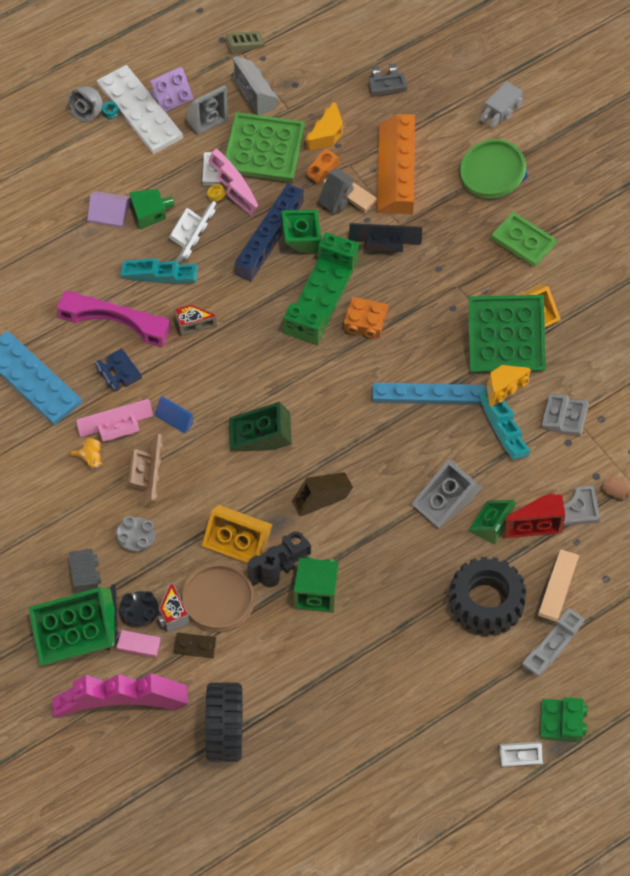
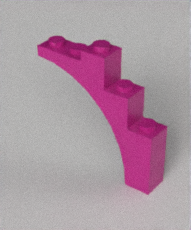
[52,673,188,718]

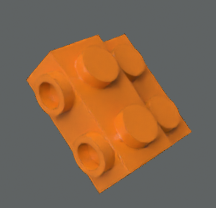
[344,297,388,339]

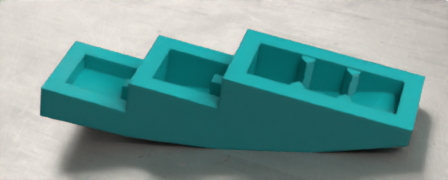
[120,258,199,284]
[479,391,530,460]

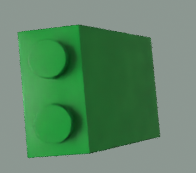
[294,557,339,613]

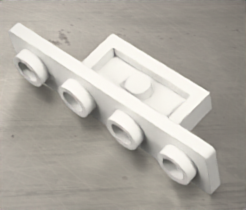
[168,201,216,263]

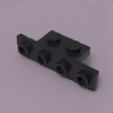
[349,223,422,253]

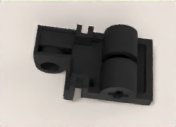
[247,531,311,588]

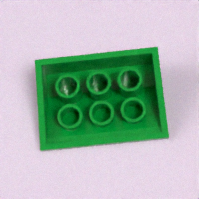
[28,587,114,666]

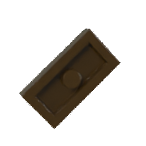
[174,633,217,659]

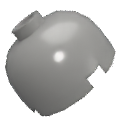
[67,86,103,122]

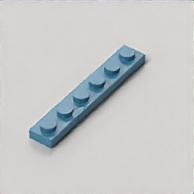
[373,383,487,405]

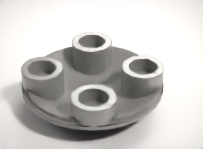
[116,516,155,551]

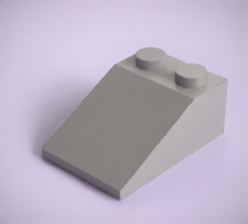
[186,85,228,136]
[412,459,483,528]

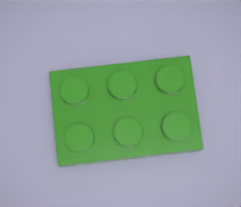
[491,212,557,267]

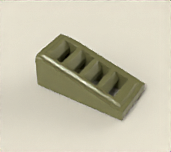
[226,31,265,55]

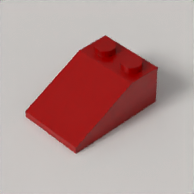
[504,493,566,539]

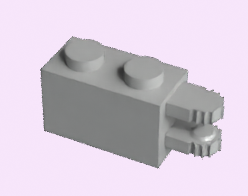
[480,81,524,128]

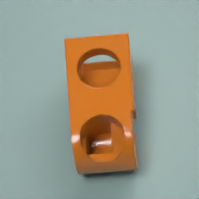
[306,148,339,184]

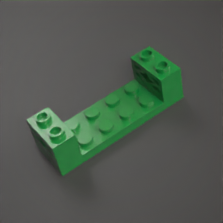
[283,232,360,346]

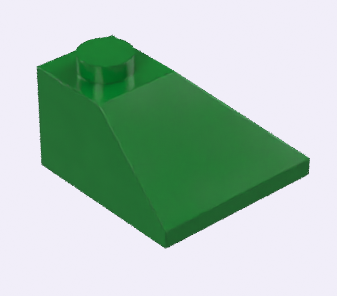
[281,210,322,253]

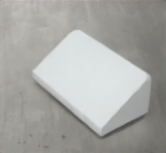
[499,741,543,767]

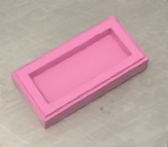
[117,630,161,658]

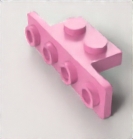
[76,399,153,441]

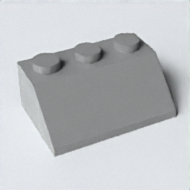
[233,56,278,115]

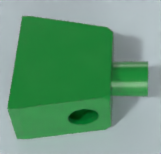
[129,189,174,230]

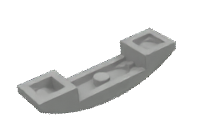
[522,608,585,676]

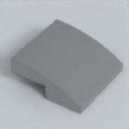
[542,394,589,436]

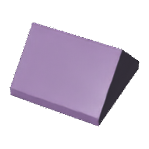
[87,191,130,228]

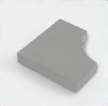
[564,485,600,526]

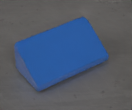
[155,396,193,433]

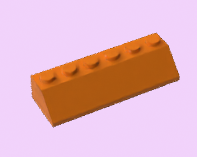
[377,114,415,214]

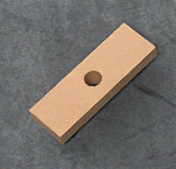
[323,178,377,213]

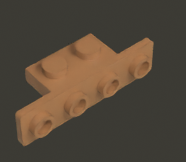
[127,433,163,508]

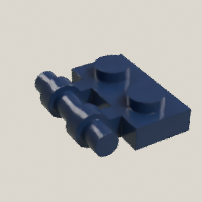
[95,348,142,392]

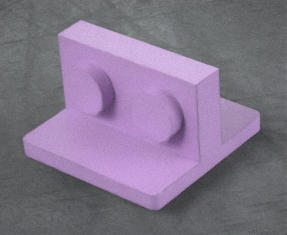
[149,67,194,112]

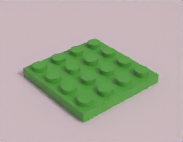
[225,112,305,183]

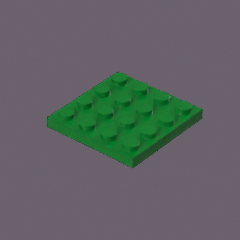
[468,294,546,372]

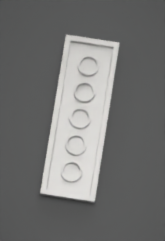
[97,65,183,154]

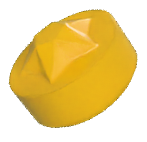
[207,184,226,202]

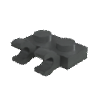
[369,63,407,96]

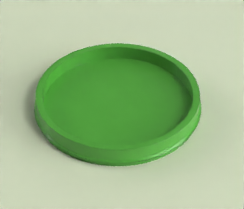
[460,139,526,199]

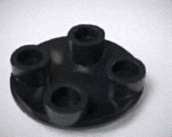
[119,591,159,626]

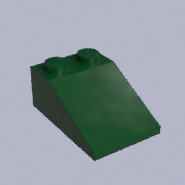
[229,401,292,451]

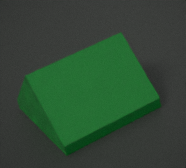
[469,500,515,545]

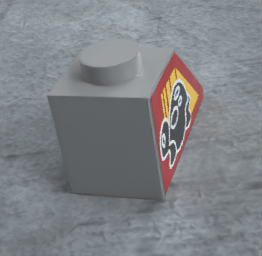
[157,583,190,633]

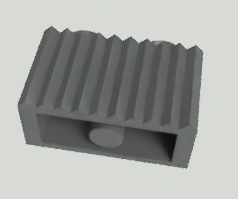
[318,168,354,213]
[69,548,101,594]

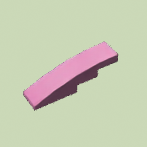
[208,148,258,217]

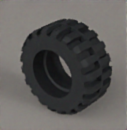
[449,557,526,636]
[205,682,243,762]

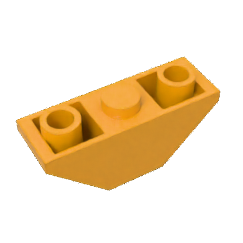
[305,102,343,151]
[486,365,531,407]

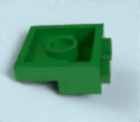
[540,697,588,743]

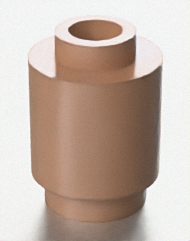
[603,476,630,500]

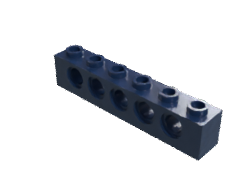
[234,183,304,282]

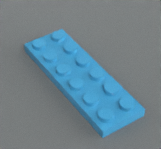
[0,331,82,425]

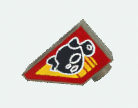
[174,304,217,337]

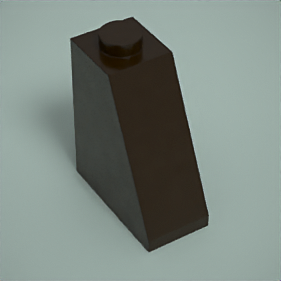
[292,472,353,516]

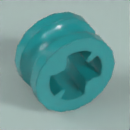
[102,101,119,119]

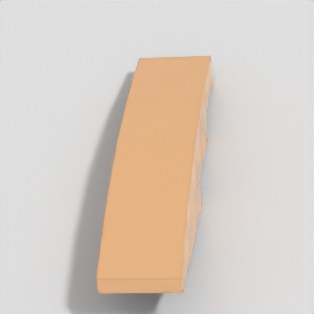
[538,550,579,622]

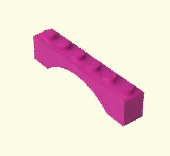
[57,291,170,348]

